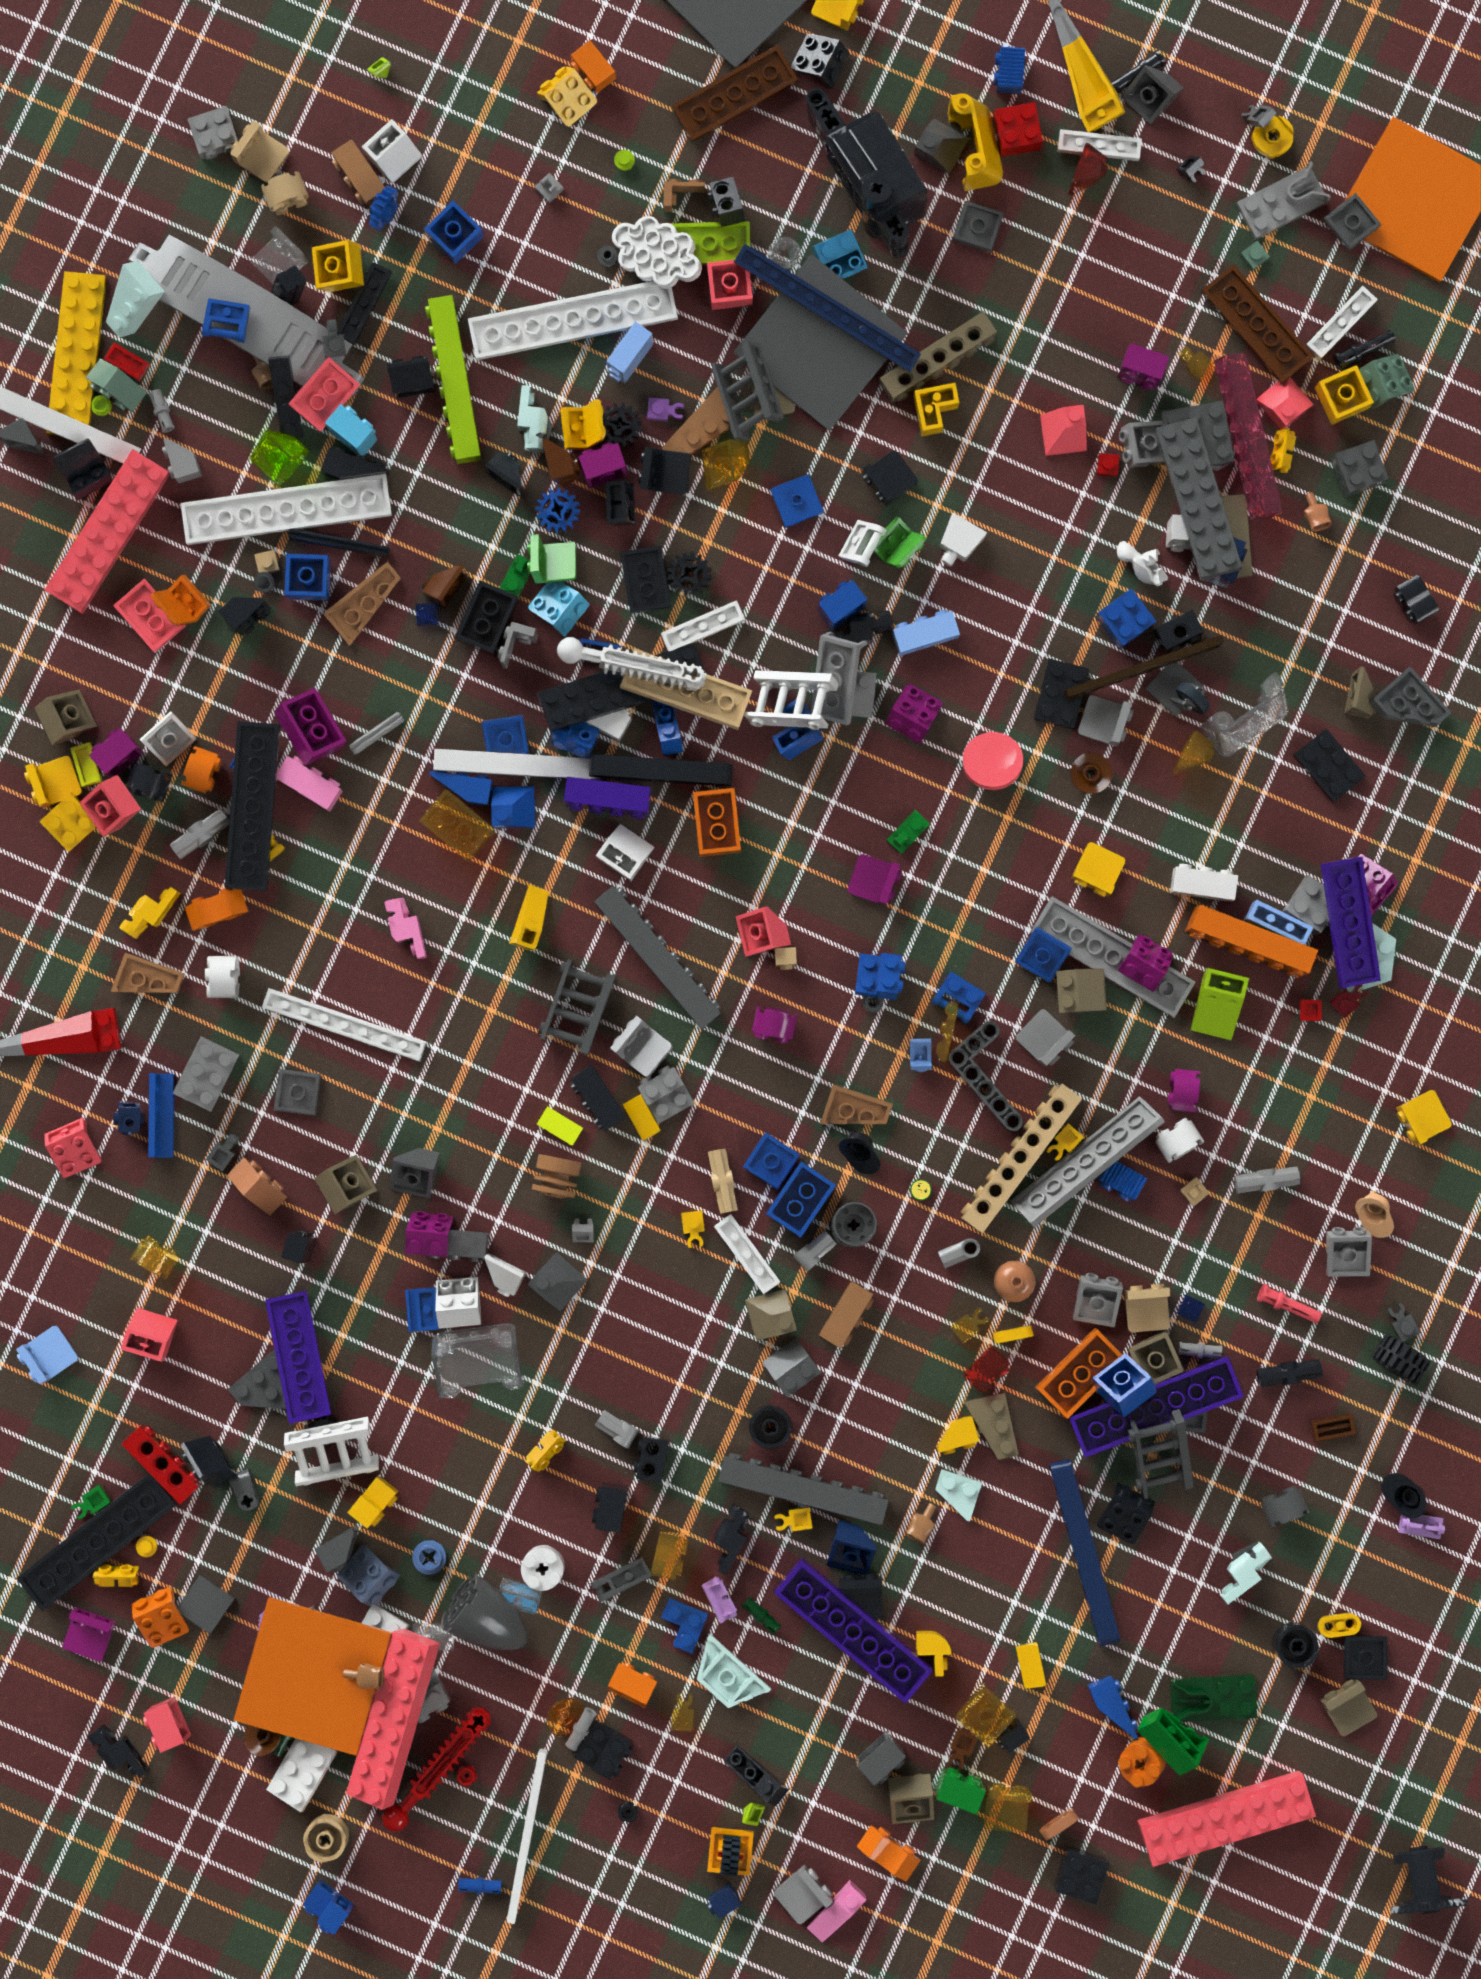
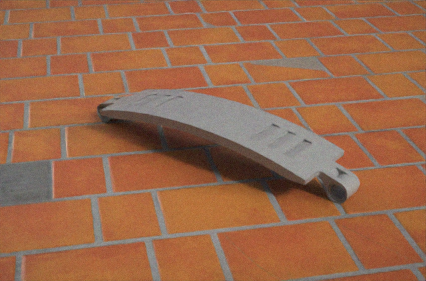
[128,235,364,397]

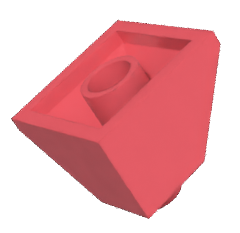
[1255,377,1314,430]
[1040,405,1087,456]
[735,907,791,957]

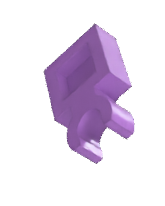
[647,398,684,422]

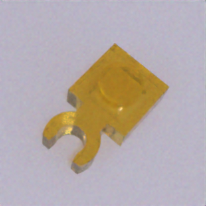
[950,1308,989,1343]
[671,1693,694,1732]

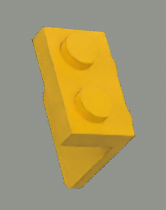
[811,0,864,31]
[537,67,597,127]
[560,399,606,450]
[24,756,82,808]
[1071,842,1125,897]
[1396,1090,1452,1145]

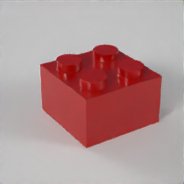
[993,102,1043,157]

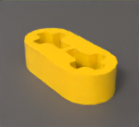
[993,1325,1034,1344]

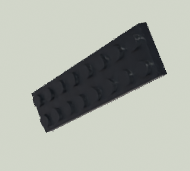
[537,643,705,733]
[224,721,280,891]
[16,1473,177,1612]

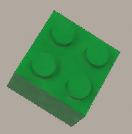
[934,1766,986,1815]

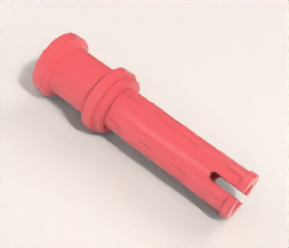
[1257,1284,1322,1324]

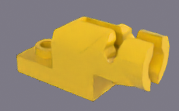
[119,887,181,939]

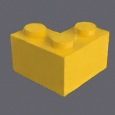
[913,383,960,437]
[347,1475,398,1529]

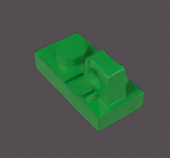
[500,554,531,598]
[886,810,930,854]

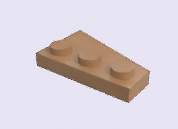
[111,953,185,993]
[820,1084,893,1124]

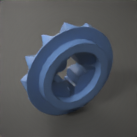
[412,1540,446,1575]

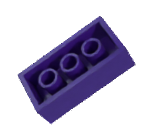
[564,777,652,820]

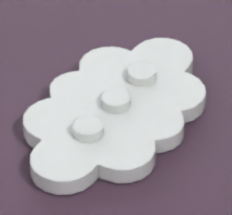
[612,216,702,289]

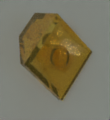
[701,439,750,491]
[1172,730,1215,775]

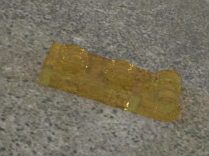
[935,1001,959,1062]

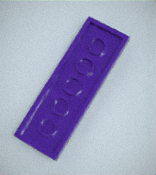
[1321,857,1381,988]
[265,1291,332,1424]

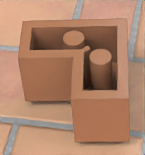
[227,1157,287,1215]

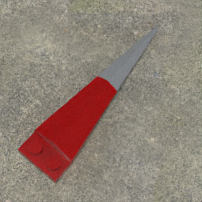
[0,1008,122,1056]

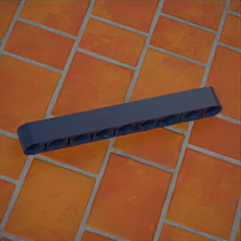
[1049,1459,1121,1647]

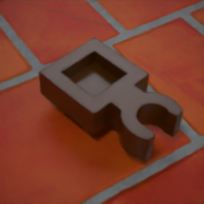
[948,1728,978,1769]

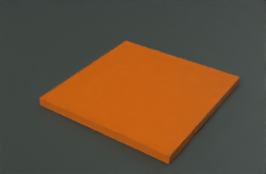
[1344,117,1481,283]
[234,1597,392,1756]

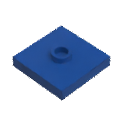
[770,474,824,528]
[481,715,530,755]
[1015,926,1072,983]
[743,1132,800,1190]

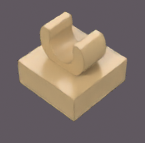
[1179,1177,1209,1206]

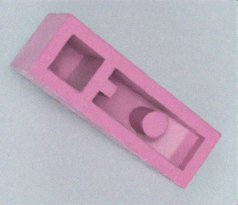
[807,1880,866,1943]

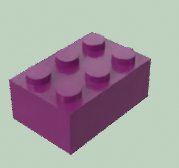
[274,688,347,766]

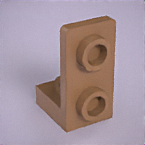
[664,179,705,212]

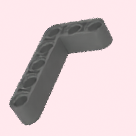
[948,1021,1023,1131]

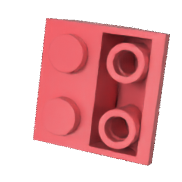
[121,1308,178,1362]

